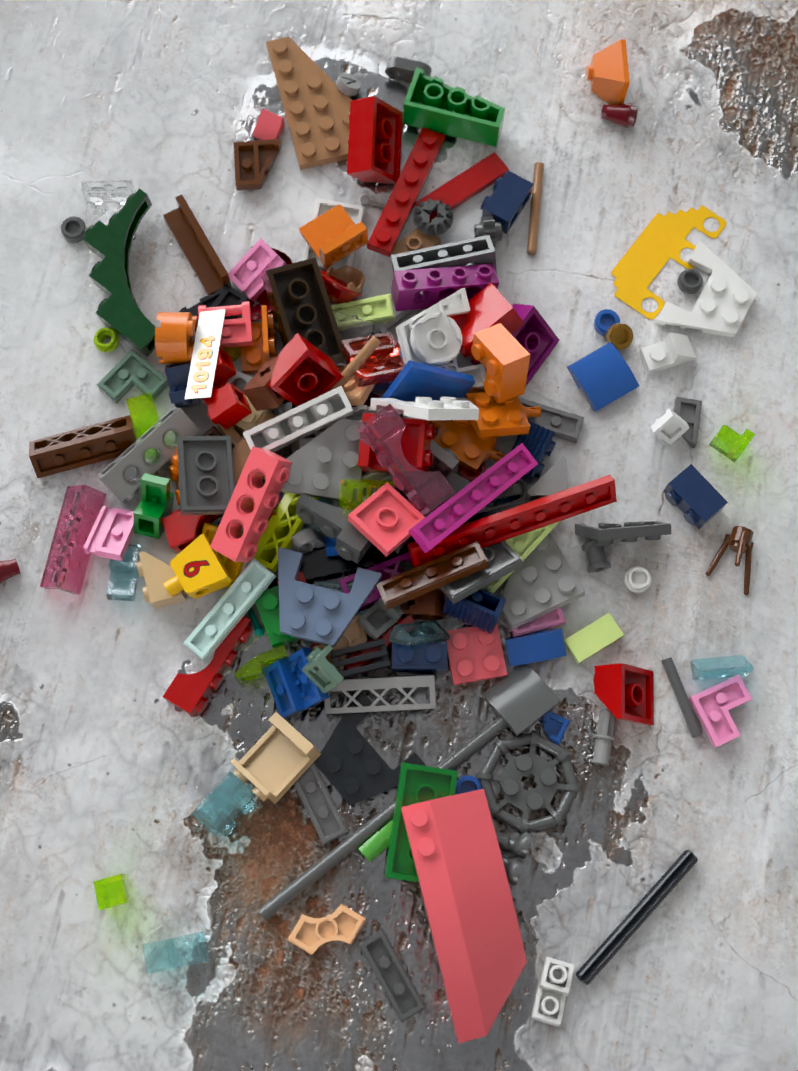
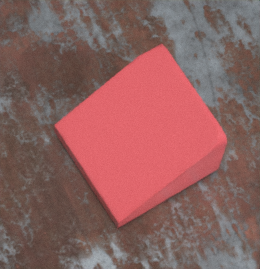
[252,109,285,140]

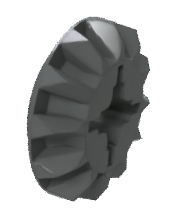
[413,197,453,236]

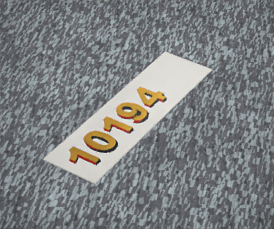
[185,309,226,399]

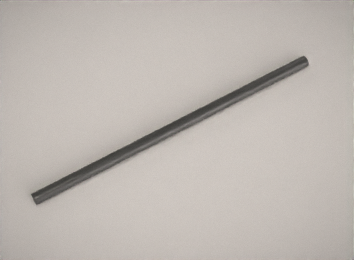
[258,716,509,921]

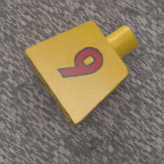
[163,534,234,599]

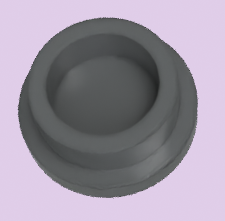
[677,269,703,294]

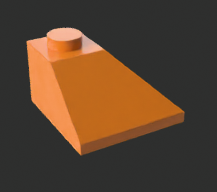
[586,39,630,105]

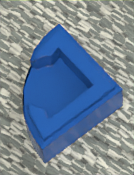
[542,711,570,746]

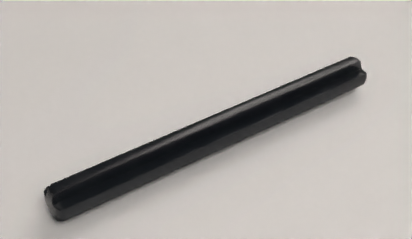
[576,850,698,985]

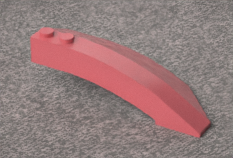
[401,789,527,1044]

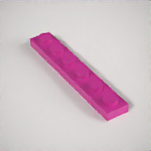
[408,443,538,553]

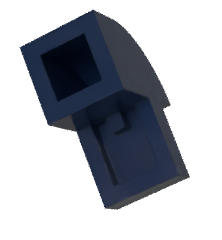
[165,362,201,408]

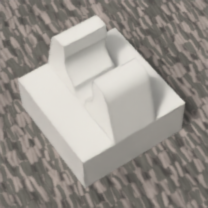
[651,409,690,445]

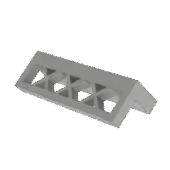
[325,674,436,714]

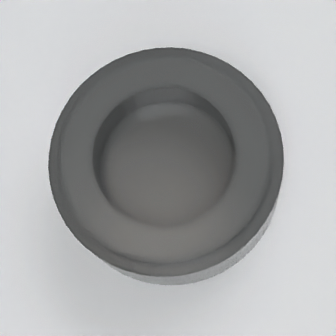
[61,216,87,243]

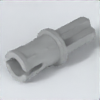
[592,709,616,766]

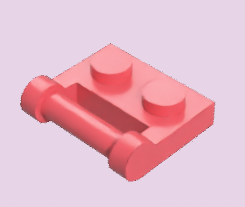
[198,301,253,348]

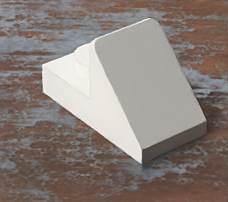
[639,332,696,374]

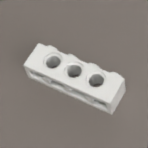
[243,386,353,453]

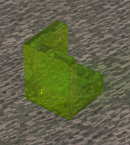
[709,425,756,463]
[93,874,129,910]

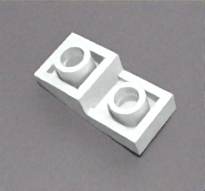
[531,957,574,1027]

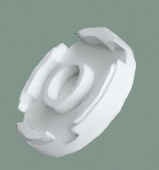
[410,312,463,366]

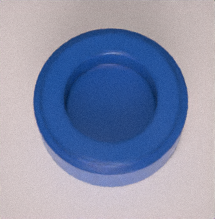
[594,309,620,336]

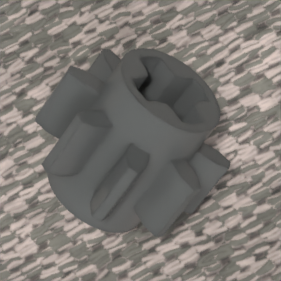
[474,216,502,248]

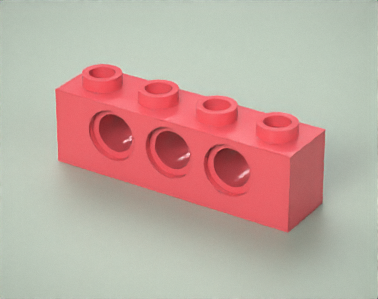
[210,447,293,562]

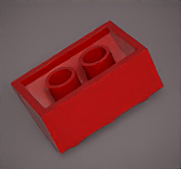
[347,96,403,185]

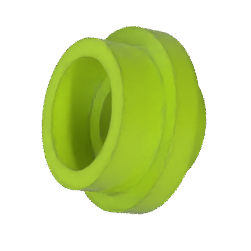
[93,327,120,353]

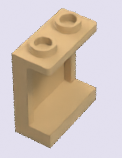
[230,712,321,804]

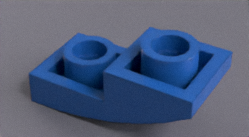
[505,628,567,666]

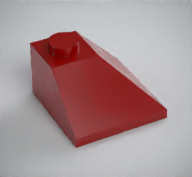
[593,663,654,726]

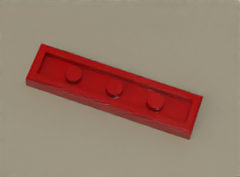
[415,152,509,223]

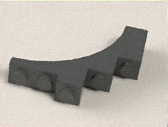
[296,471,471,564]

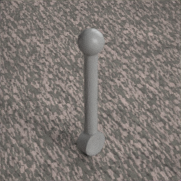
[360,195,385,209]

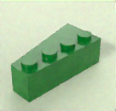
[403,67,505,147]

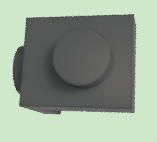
[356,597,403,641]

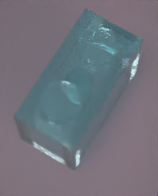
[191,771,257,838]

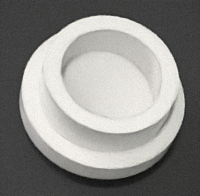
[624,566,652,593]

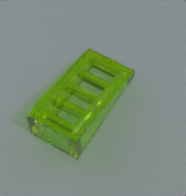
[339,479,394,510]

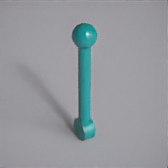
[248,607,264,637]

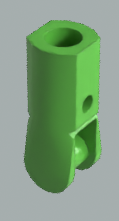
[358,820,393,862]

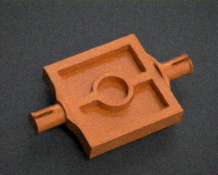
[453,392,541,438]
[431,420,506,474]

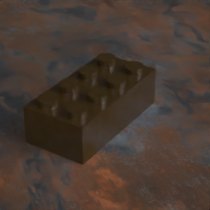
[262,257,347,364]

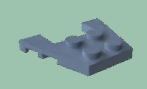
[278,547,382,647]

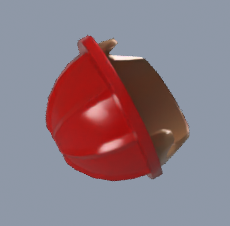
[320,265,365,304]

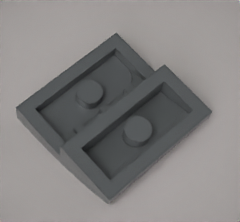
[482,664,561,737]

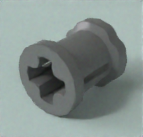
[582,541,611,573]

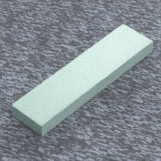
[183,558,276,662]

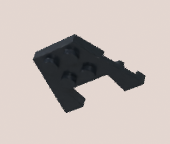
[315,691,426,807]

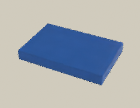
[382,360,475,402]

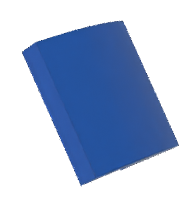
[567,342,640,411]
[263,646,329,719]

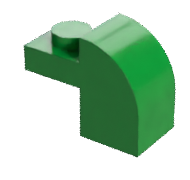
[133,473,174,539]

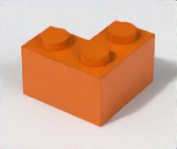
[471,323,530,404]

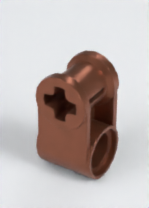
[400,589,445,621]

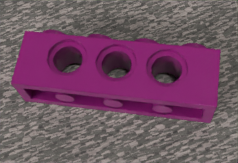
[391,264,499,311]

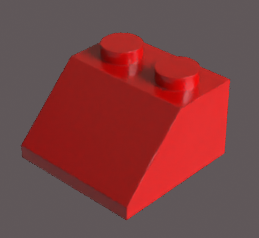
[269,333,344,407]

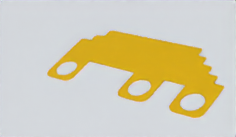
[611,205,726,319]

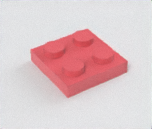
[347,482,426,557]
[444,624,507,686]

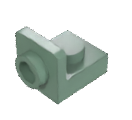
[302,644,344,694]

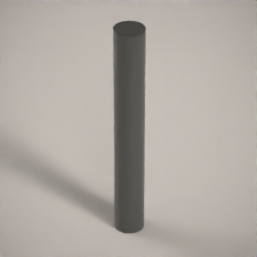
[661,657,703,738]

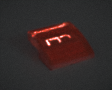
[341,332,406,387]

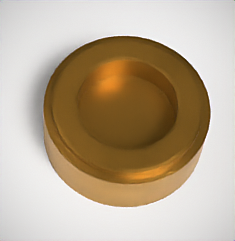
[606,323,633,349]

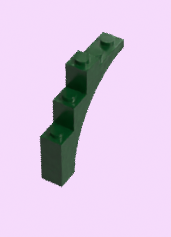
[82,188,155,357]

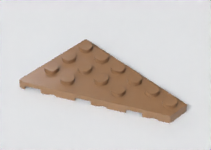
[266,36,352,170]

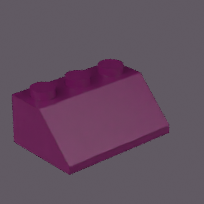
[471,304,560,386]

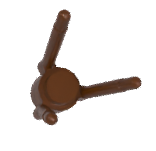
[706,526,754,595]

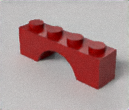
[162,482,276,553]
[162,616,253,717]

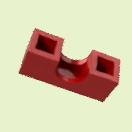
[190,347,252,430]

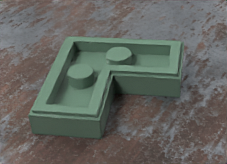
[97,349,169,404]

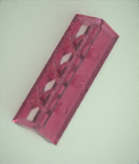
[40,485,106,594]

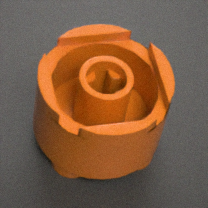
[155,312,198,364]

